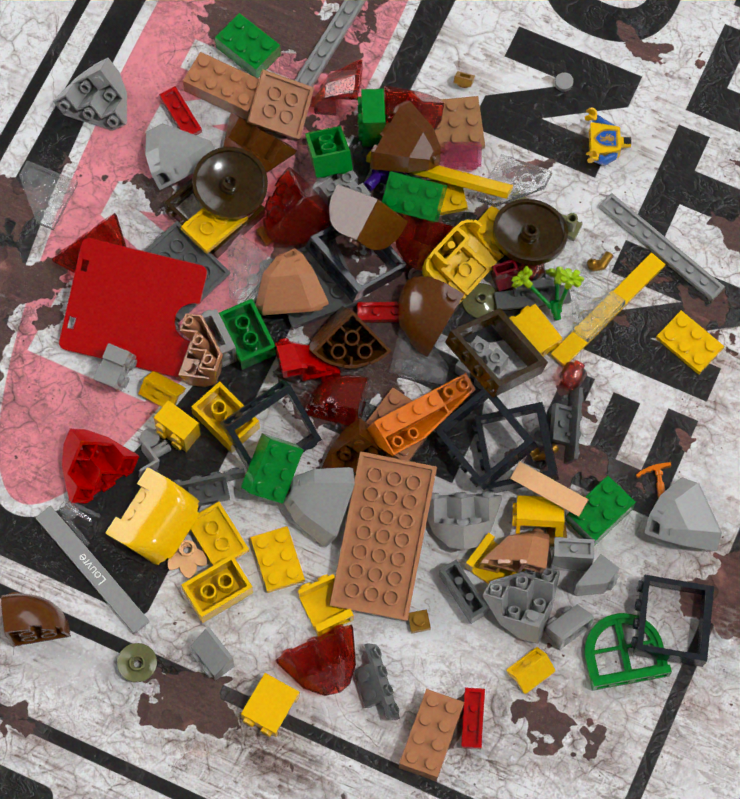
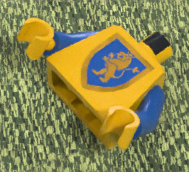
[585,108,631,165]

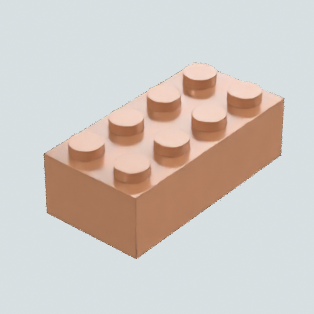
[183,52,259,120]
[399,689,464,782]

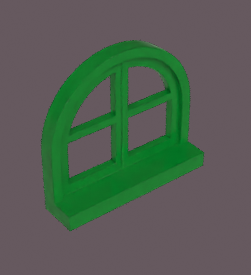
[584,613,672,691]

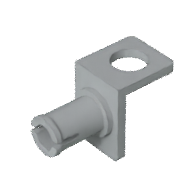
[138,440,171,478]

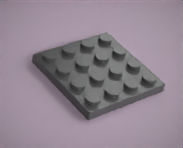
[144,221,231,323]
[264,238,363,330]

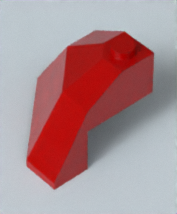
[275,338,340,384]
[62,428,139,503]

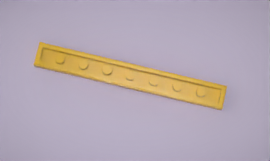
[366,148,513,199]
[550,252,666,368]

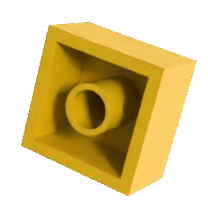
[154,400,201,452]

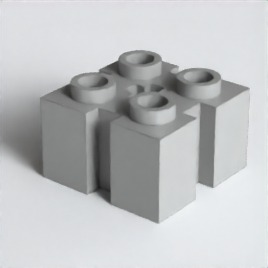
[319,170,371,206]
[455,336,509,390]
[93,343,137,391]

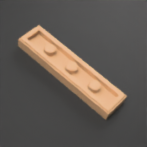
[510,462,589,517]

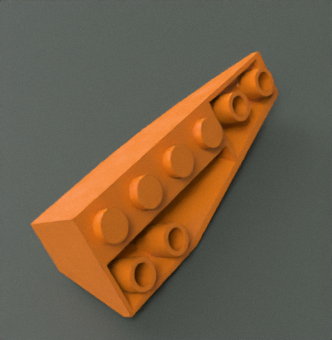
[367,373,475,456]

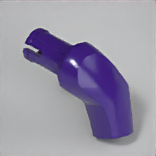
[363,169,407,192]

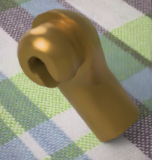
[587,251,613,271]
[530,444,559,461]

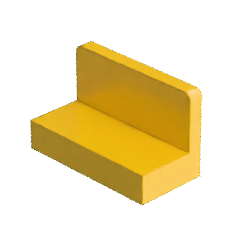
[138,371,186,407]
[506,647,555,694]

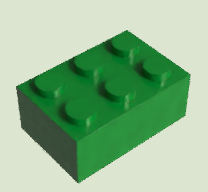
[215,13,281,78]
[357,88,385,148]
[305,126,353,178]
[382,171,447,222]
[219,299,277,370]
[241,433,304,504]
[565,476,636,546]

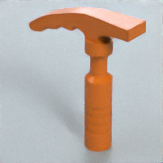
[636,462,671,499]

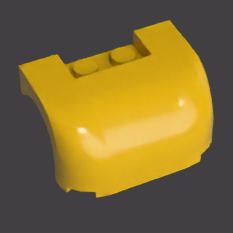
[422,219,504,305]
[106,467,200,565]

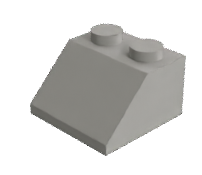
[573,554,620,596]
[545,604,594,650]
[190,626,235,681]

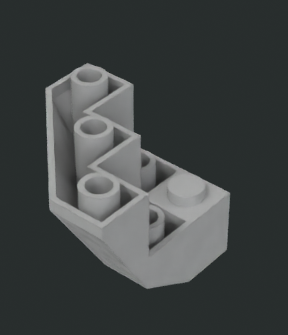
[53,58,127,131]
[145,123,215,190]
[284,467,355,547]
[645,478,722,551]
[427,491,502,550]
[483,567,560,644]

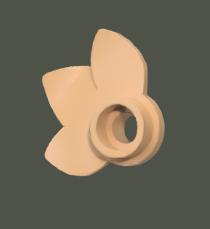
[168,540,207,579]

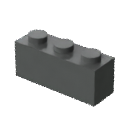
[439,560,489,624]

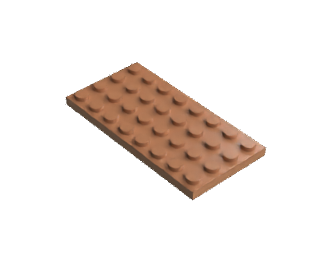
[330,451,437,621]

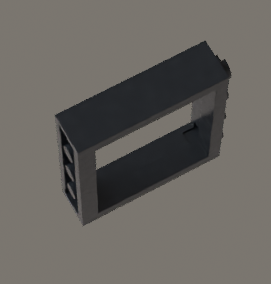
[305,225,407,303]
[220,380,322,470]
[434,388,538,490]
[473,402,559,494]
[631,574,714,667]

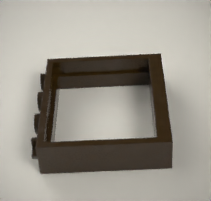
[165,178,266,258]
[445,308,548,398]

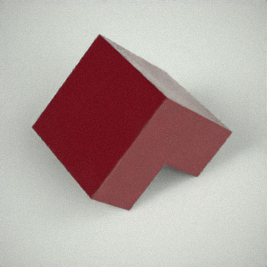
[491,260,518,292]

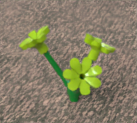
[511,266,584,321]

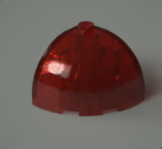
[263,167,331,245]
[304,375,369,426]

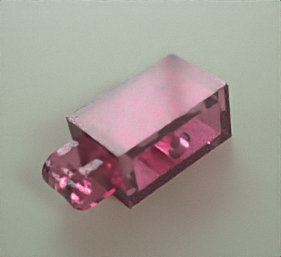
[441,142,482,170]

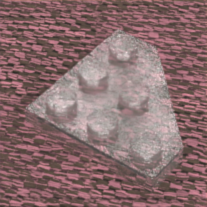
[477,154,552,207]
[19,160,78,231]
[228,233,273,304]
[570,269,625,342]
[389,327,449,386]

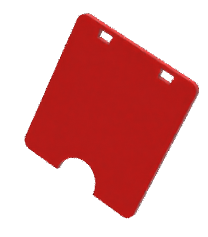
[59,238,207,377]

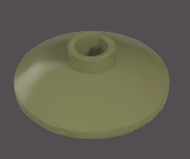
[463,283,497,318]
[117,643,157,682]

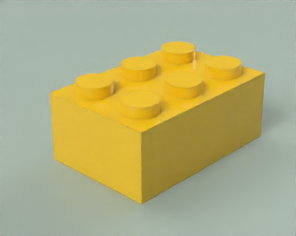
[191,382,260,453]
[181,555,253,623]

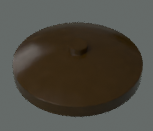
[192,147,268,220]
[493,199,568,265]

